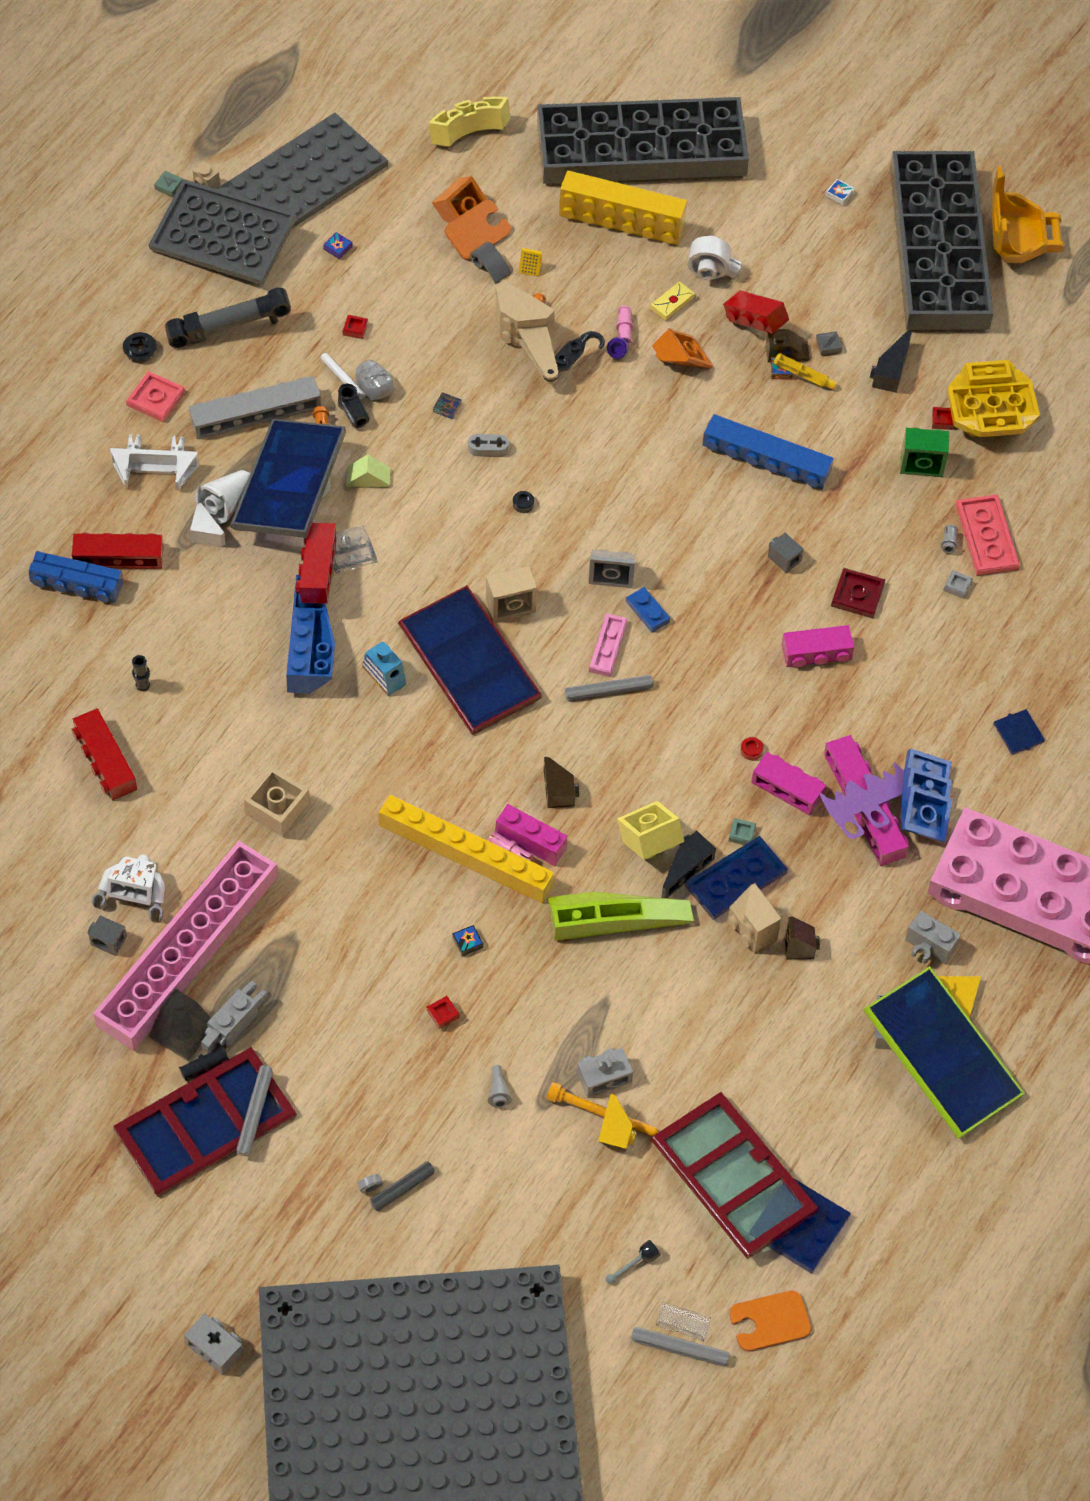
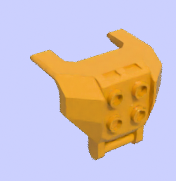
[991,165,1064,263]

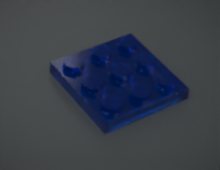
[749,1179,851,1274]

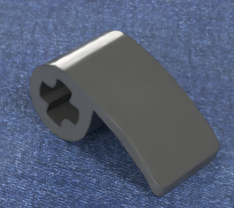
[470,242,511,283]

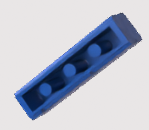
[28,551,123,602]

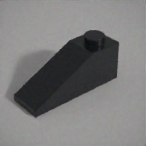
[870,330,912,393]
[661,830,716,898]

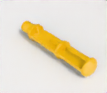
[774,353,837,390]

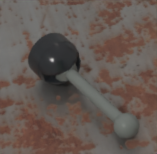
[606,1240,661,1284]

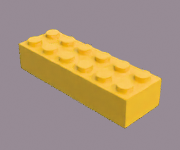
[559,170,687,245]

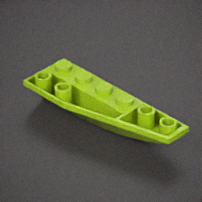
[547,892,694,941]

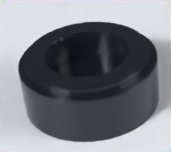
[512,491,534,513]

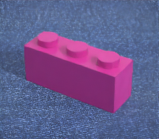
[781,625,855,667]
[751,752,826,816]
[495,804,568,866]

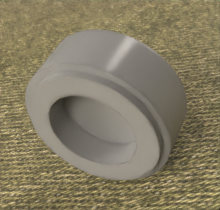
[357,1174,383,1193]

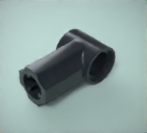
[338,383,369,428]

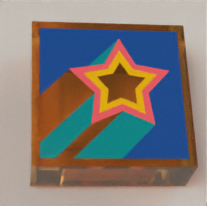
[770,357,793,379]

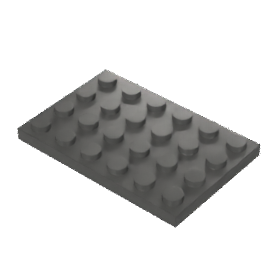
[148,179,297,285]

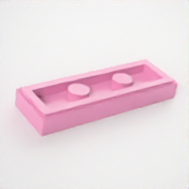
[589,613,628,677]

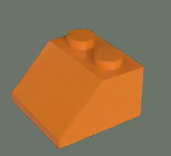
[432,176,488,223]

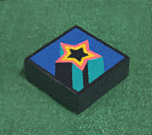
[452,925,483,956]

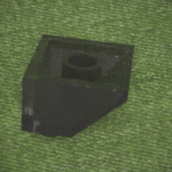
[149,989,211,1061]

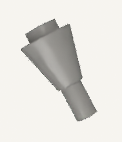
[488,1065,512,1108]

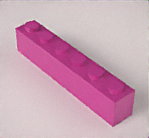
[824,735,909,866]

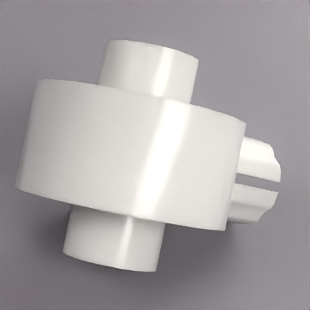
[687,236,741,280]

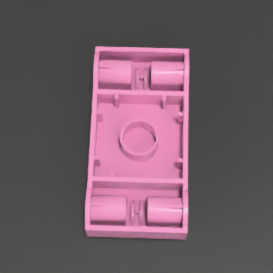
[927,807,1090,964]

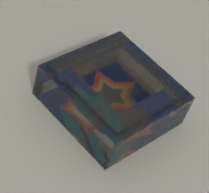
[433,392,461,420]

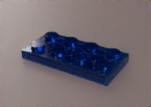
[685,836,788,920]

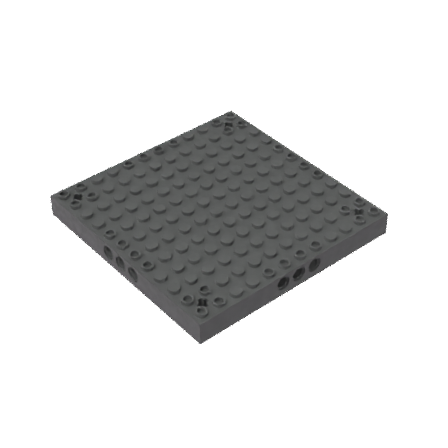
[258,1265,583,1501]

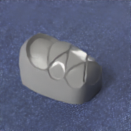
[355,359,395,401]

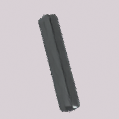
[370,1161,435,1211]

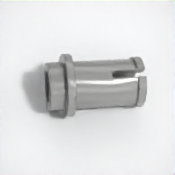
[940,525,958,554]

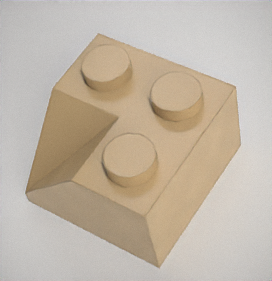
[486,566,537,622]
[244,767,310,836]
[727,883,781,953]

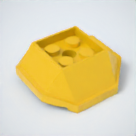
[947,360,1040,437]

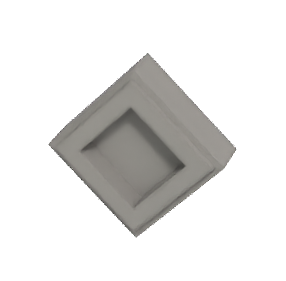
[943,570,973,599]

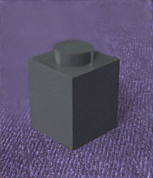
[768,533,804,573]

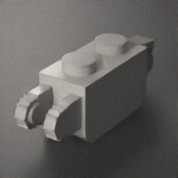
[201,981,269,1053]

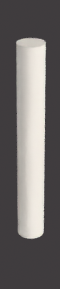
[320,353,366,400]

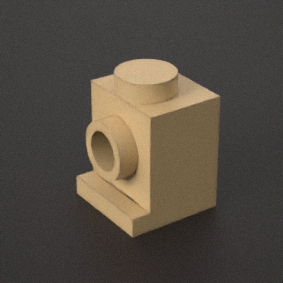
[193,161,220,189]

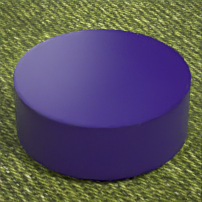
[607,337,629,359]

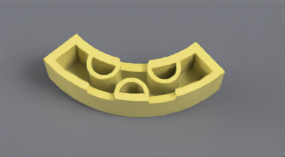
[429,97,511,146]

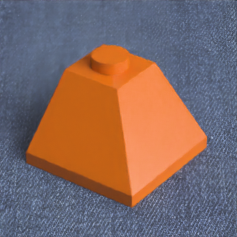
[652,328,713,369]

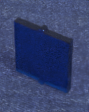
[993,709,1045,755]

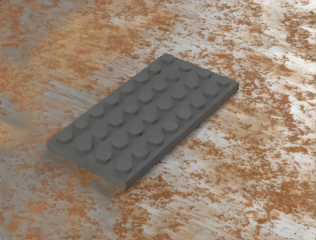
[217,113,388,228]

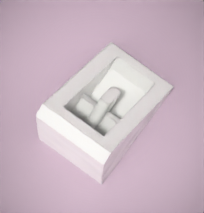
[190,503,226,547]

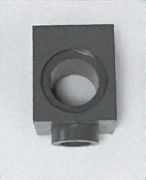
[88,915,127,956]

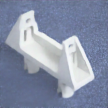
[110,434,199,490]

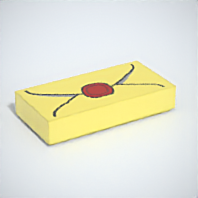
[650,281,695,321]

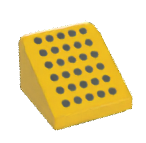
[519,248,542,276]

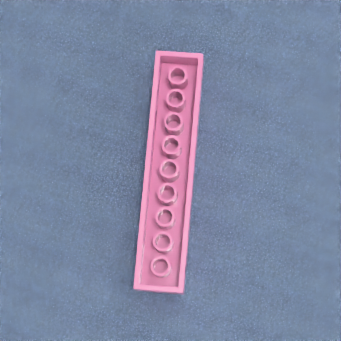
[93,841,278,1051]

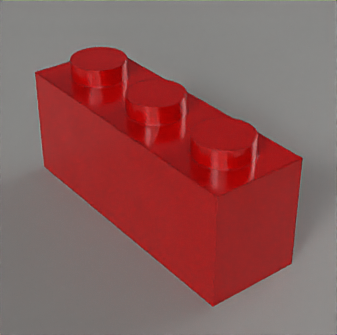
[723,290,790,334]

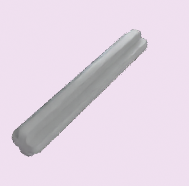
[565,675,653,701]
[237,1065,273,1156]
[631,1327,730,1366]

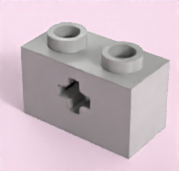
[184,1313,243,1375]

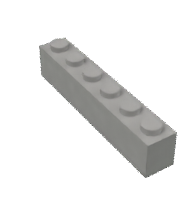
[189,376,321,439]

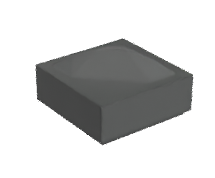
[816,331,842,355]

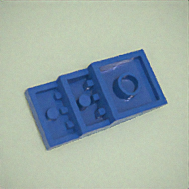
[901,749,953,843]

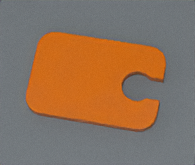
[444,200,511,260]
[729,1290,811,1352]

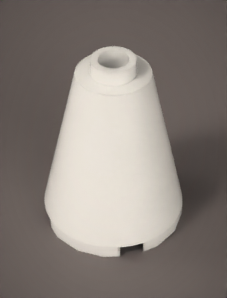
[195,470,250,524]

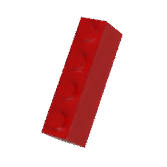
[296,523,337,604]
[72,532,164,569]
[71,708,137,801]

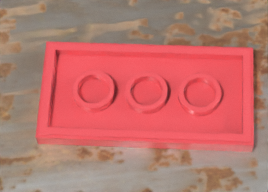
[955,494,1020,576]

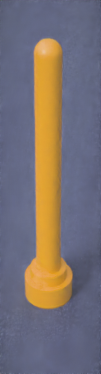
[546,1082,658,1136]

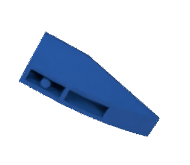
[286,575,335,694]

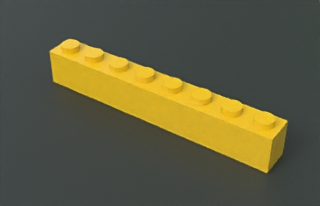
[379,795,554,904]

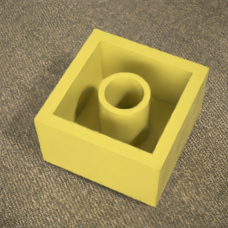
[617,801,684,860]

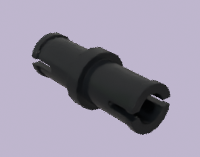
[132,655,150,691]
[179,1046,229,1081]

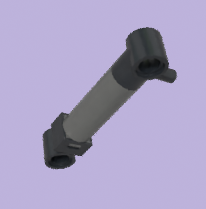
[165,287,291,348]

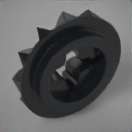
[123,332,157,363]

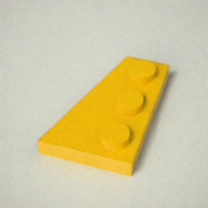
[934,976,981,1045]

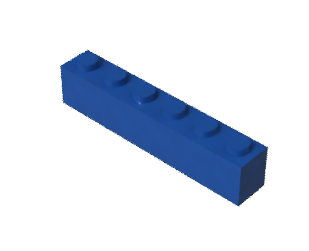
[702,414,834,490]

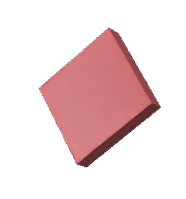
[126,371,186,422]

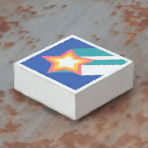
[826,179,854,205]

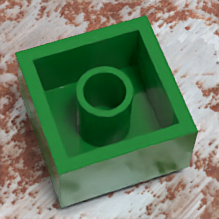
[900,427,949,478]

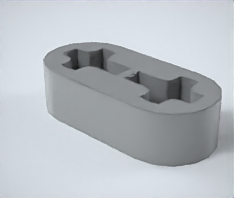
[468,434,509,457]

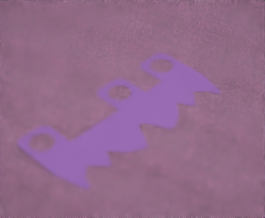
[820,762,904,839]

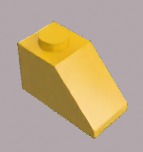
[598,1094,637,1150]

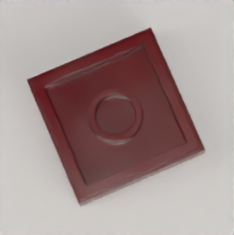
[831,568,886,619]

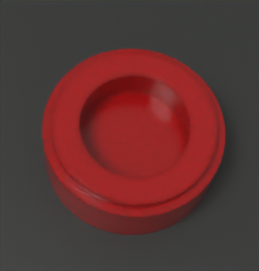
[740,737,764,760]

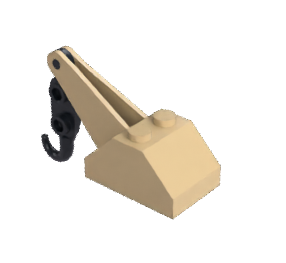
[495,279,605,384]

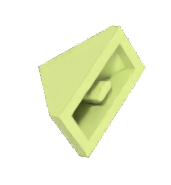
[346,455,390,488]

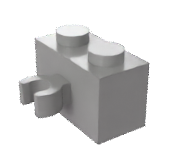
[905,910,961,964]
[577,1048,633,1098]

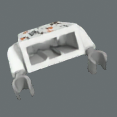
[92,855,165,922]

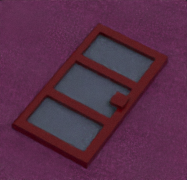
[651,1092,818,1259]

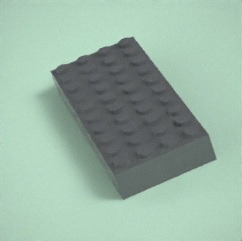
[537,97,749,184]
[890,151,993,330]

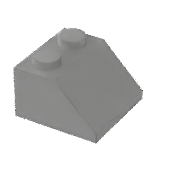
[588,550,636,588]

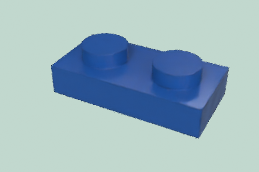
[626,587,670,633]

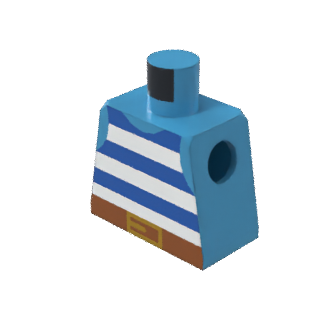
[362,642,406,696]

